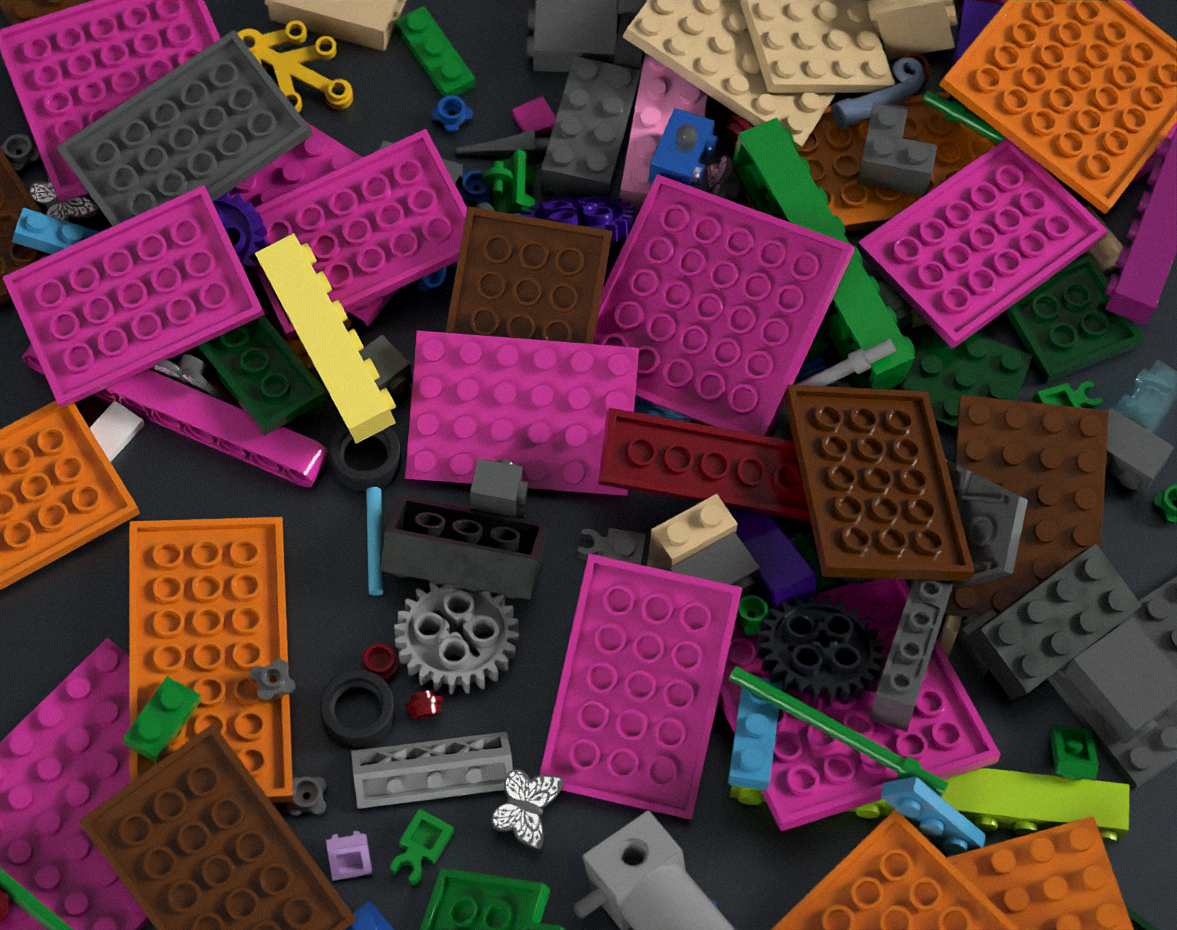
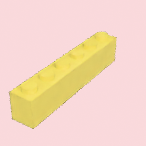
[255,233,396,444]

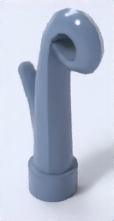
[831,58,925,130]

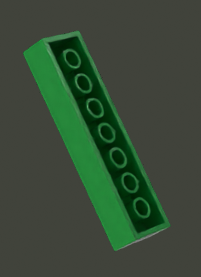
[733,117,915,390]

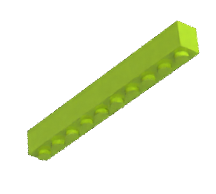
[729,768,1129,845]

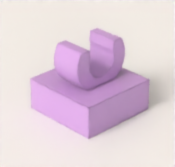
[326,831,372,881]

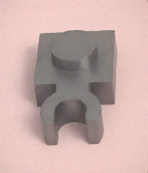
[577,528,646,565]

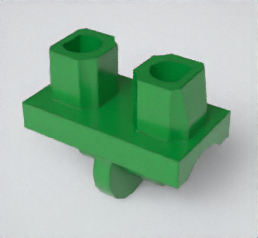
[482,149,536,215]

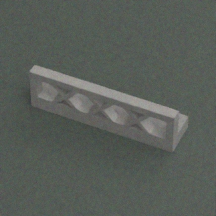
[351,731,513,809]

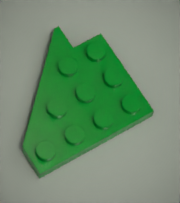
[420,868,565,930]

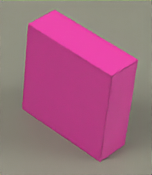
[512,96,556,138]

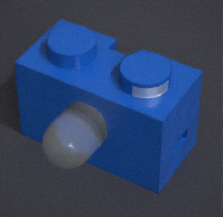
[648,108,718,187]

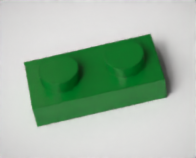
[123,676,201,763]
[1050,724,1099,780]

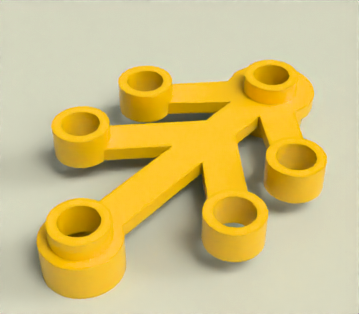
[237,20,353,113]

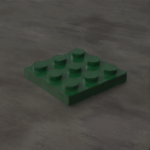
[1005,254,1144,383]
[902,324,1033,435]

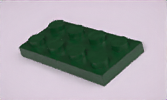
[194,315,327,436]

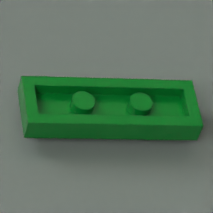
[395,6,476,97]

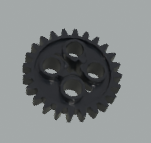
[756,594,884,707]

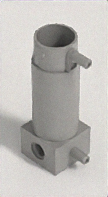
[573,810,734,930]

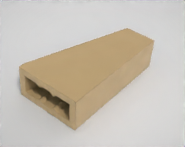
[264,0,406,52]

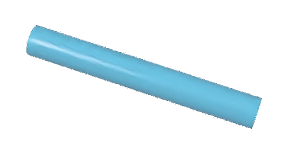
[366,487,384,596]

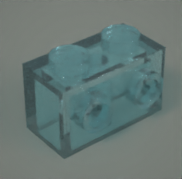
[1115,359,1177,434]

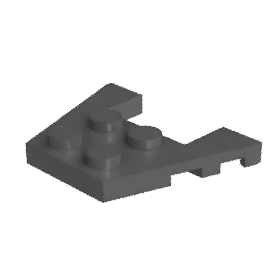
[906,459,1028,591]

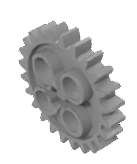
[394,582,519,694]

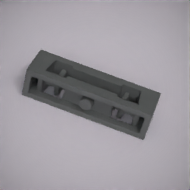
[869,579,953,732]

